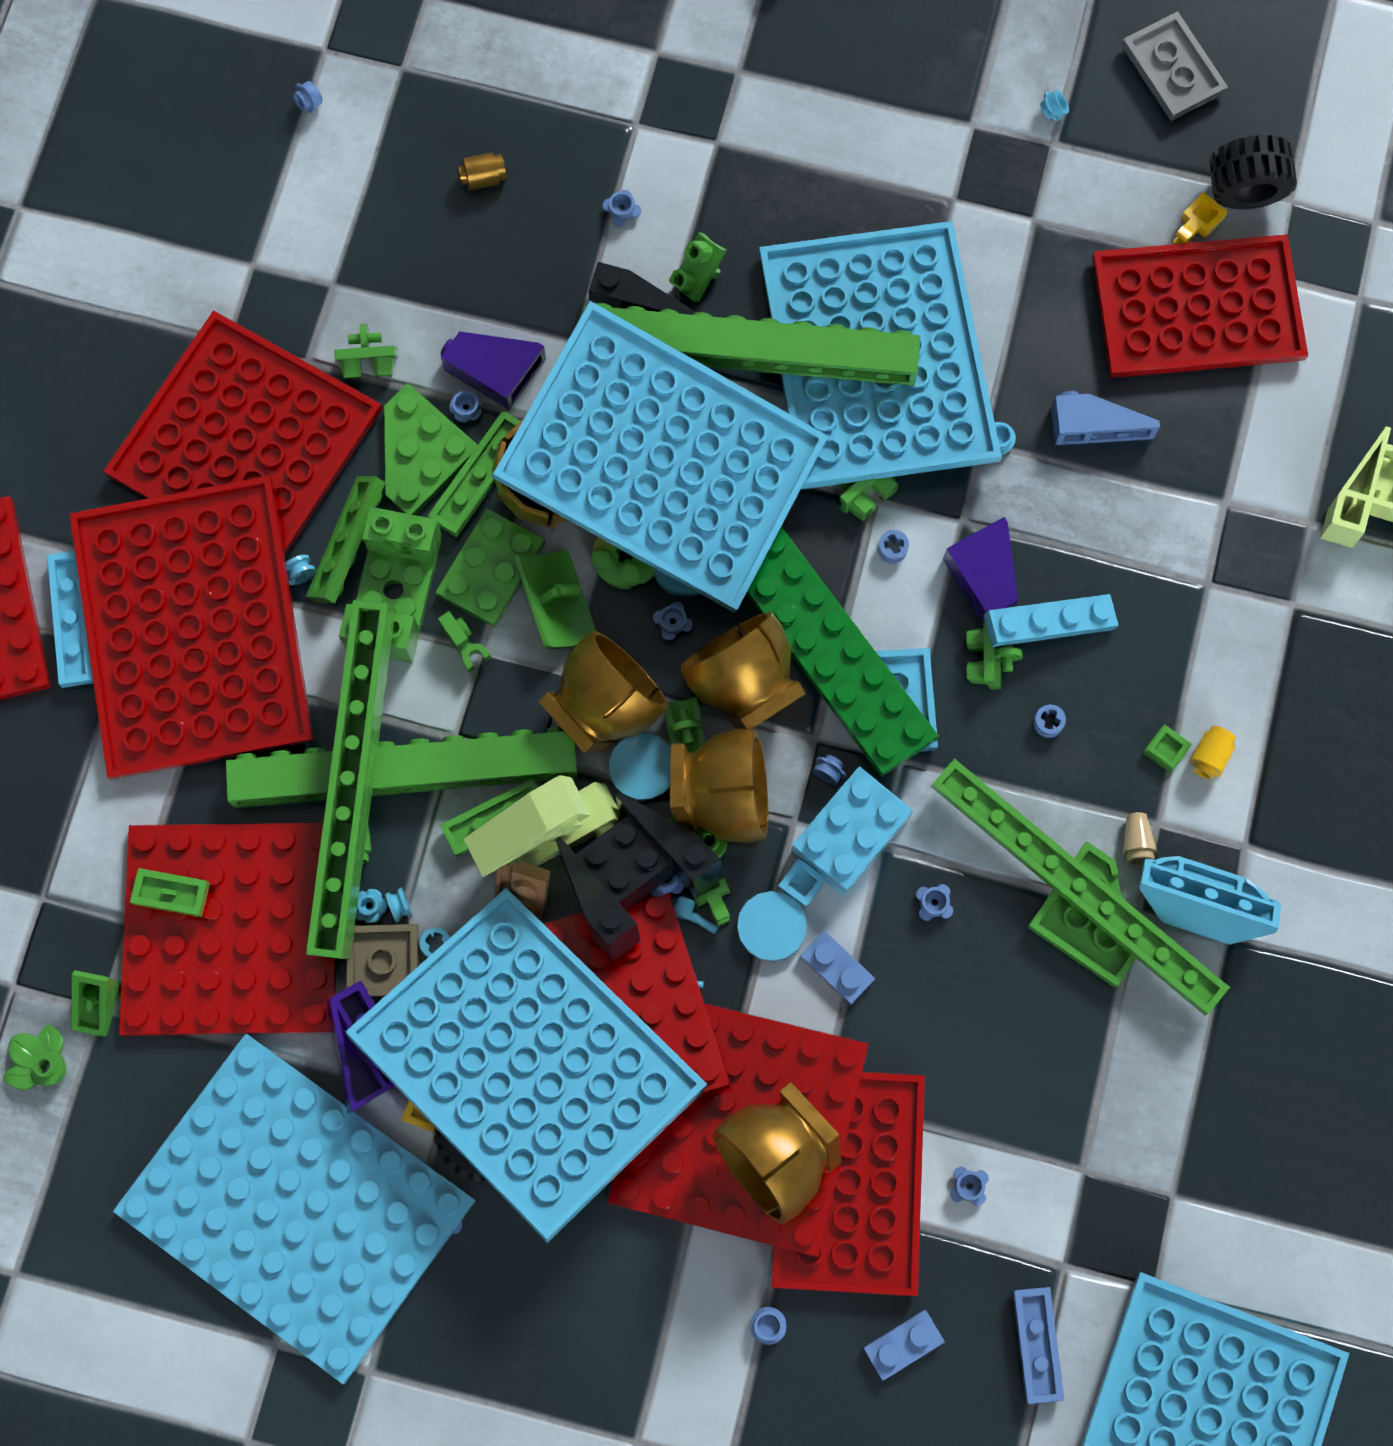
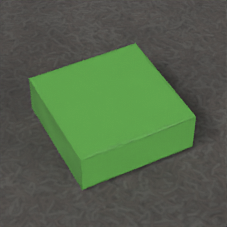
[1143,724,1192,773]

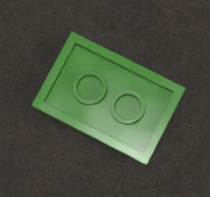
[435,508,546,628]

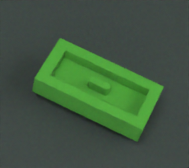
[130,868,210,917]

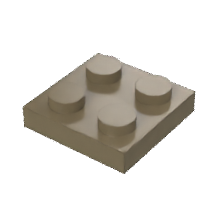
[346,924,419,997]

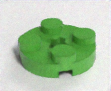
[591,537,657,589]

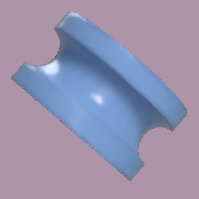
[878,530,909,563]
[1033,704,1066,738]

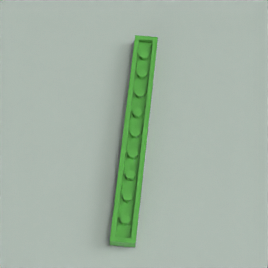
[931,758,1230,1016]

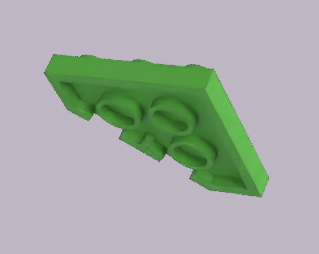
[384,383,478,515]
[1027,841,1136,988]

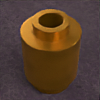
[457,152,507,191]

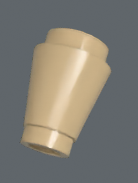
[1122,812,1158,866]

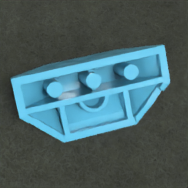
[1139,856,1281,945]

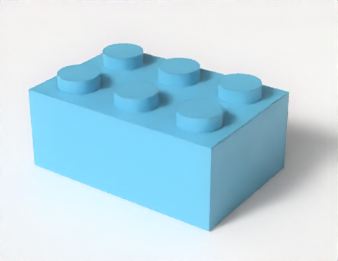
[790,766,913,897]

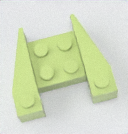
[1320,426,1393,548]
[464,775,623,877]

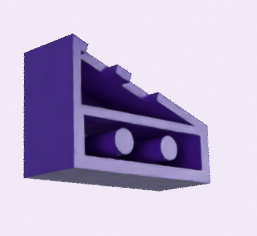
[326,981,395,1113]

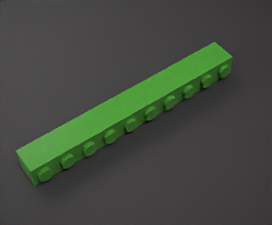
[584,303,920,386]
[306,600,395,959]
[226,726,578,808]

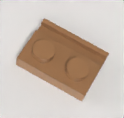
[494,861,551,919]

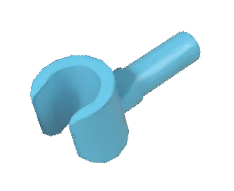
[674,897,719,934]

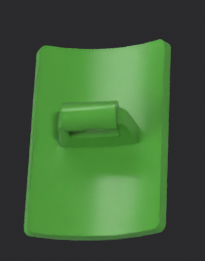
[514,550,596,649]

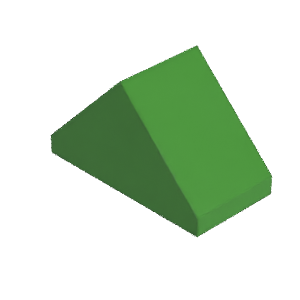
[71,970,121,1037]

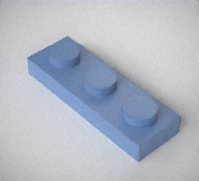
[1012,1287,1064,1404]

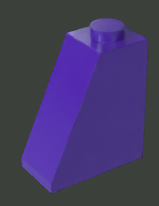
[440,331,546,410]
[943,517,1018,624]

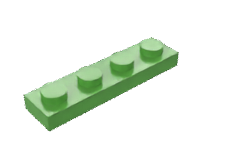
[427,410,520,538]
[306,476,386,604]

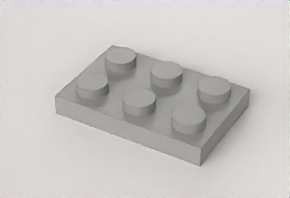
[1121,11,1228,121]

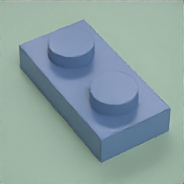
[800,930,876,1006]
[863,1310,945,1381]

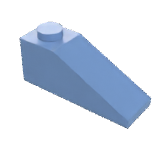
[1051,391,1160,445]

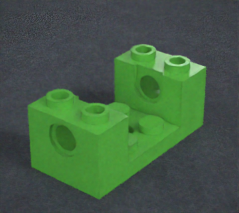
[339,507,442,664]

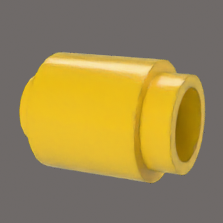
[1190,726,1236,779]

